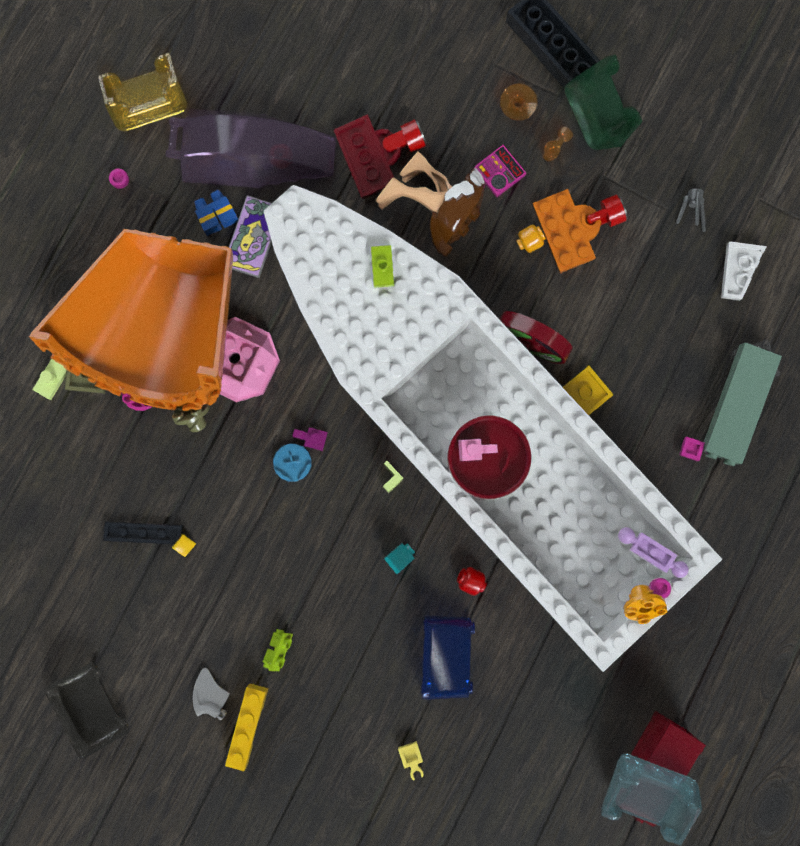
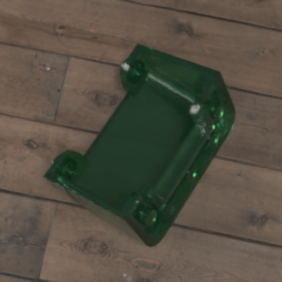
[565,54,643,150]

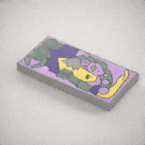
[229,195,272,278]

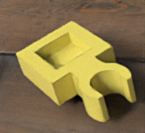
[398,741,423,780]

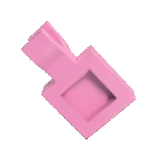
[459,439,498,461]

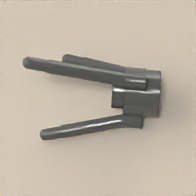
[676,189,706,232]

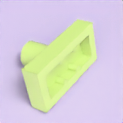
[32,359,67,400]

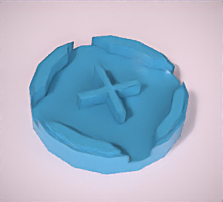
[273,444,311,482]

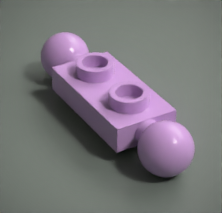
[618,527,689,578]

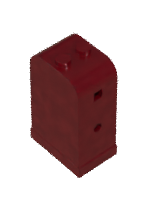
[611,710,706,827]

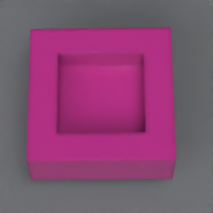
[679,437,705,461]

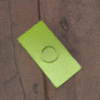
[371,245,394,288]

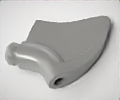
[193,668,230,720]

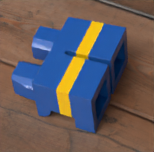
[195,190,238,236]

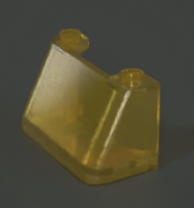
[98,53,187,131]

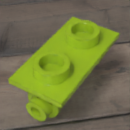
[263,629,293,671]

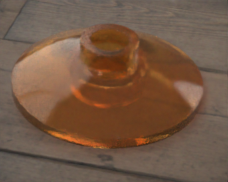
[500,84,537,120]

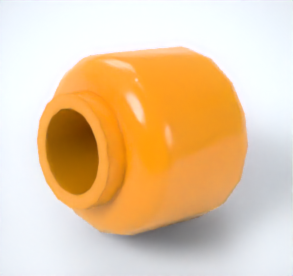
[516,225,546,253]

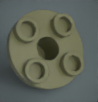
[172,404,210,432]

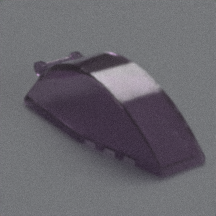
[165,108,336,188]

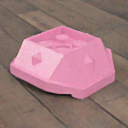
[220,317,280,402]

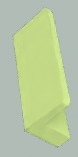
[383,461,403,493]

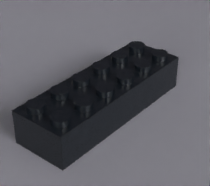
[505,0,610,104]

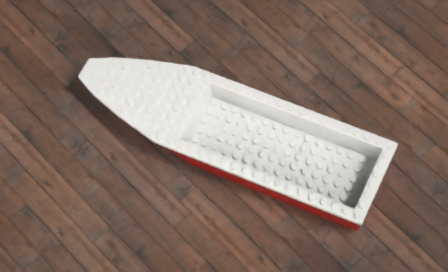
[264,185,722,672]

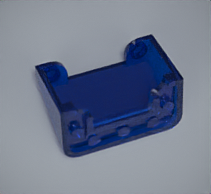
[421,615,475,699]

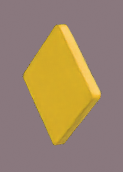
[172,535,196,557]

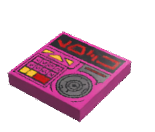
[474,145,526,197]

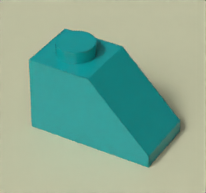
[384,543,415,574]

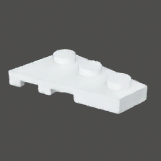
[721,241,767,301]

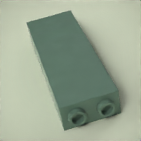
[702,343,782,466]

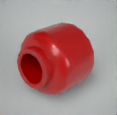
[457,567,487,596]

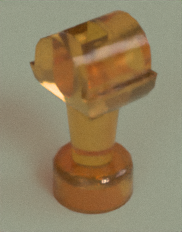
[543,126,573,162]

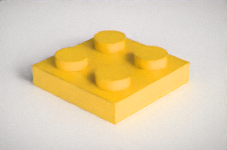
[563,366,613,415]

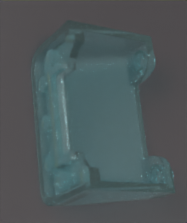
[601,754,702,846]

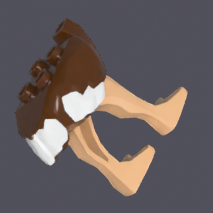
[376,152,485,258]

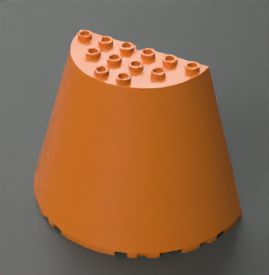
[29,229,233,411]

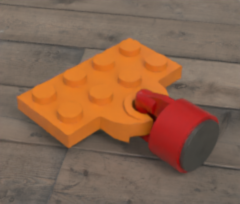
[533,189,627,273]

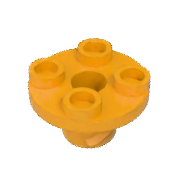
[623,585,667,624]

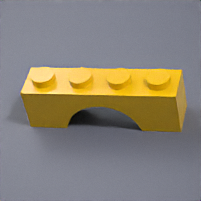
[225,684,268,771]

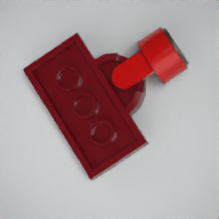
[334,114,427,199]

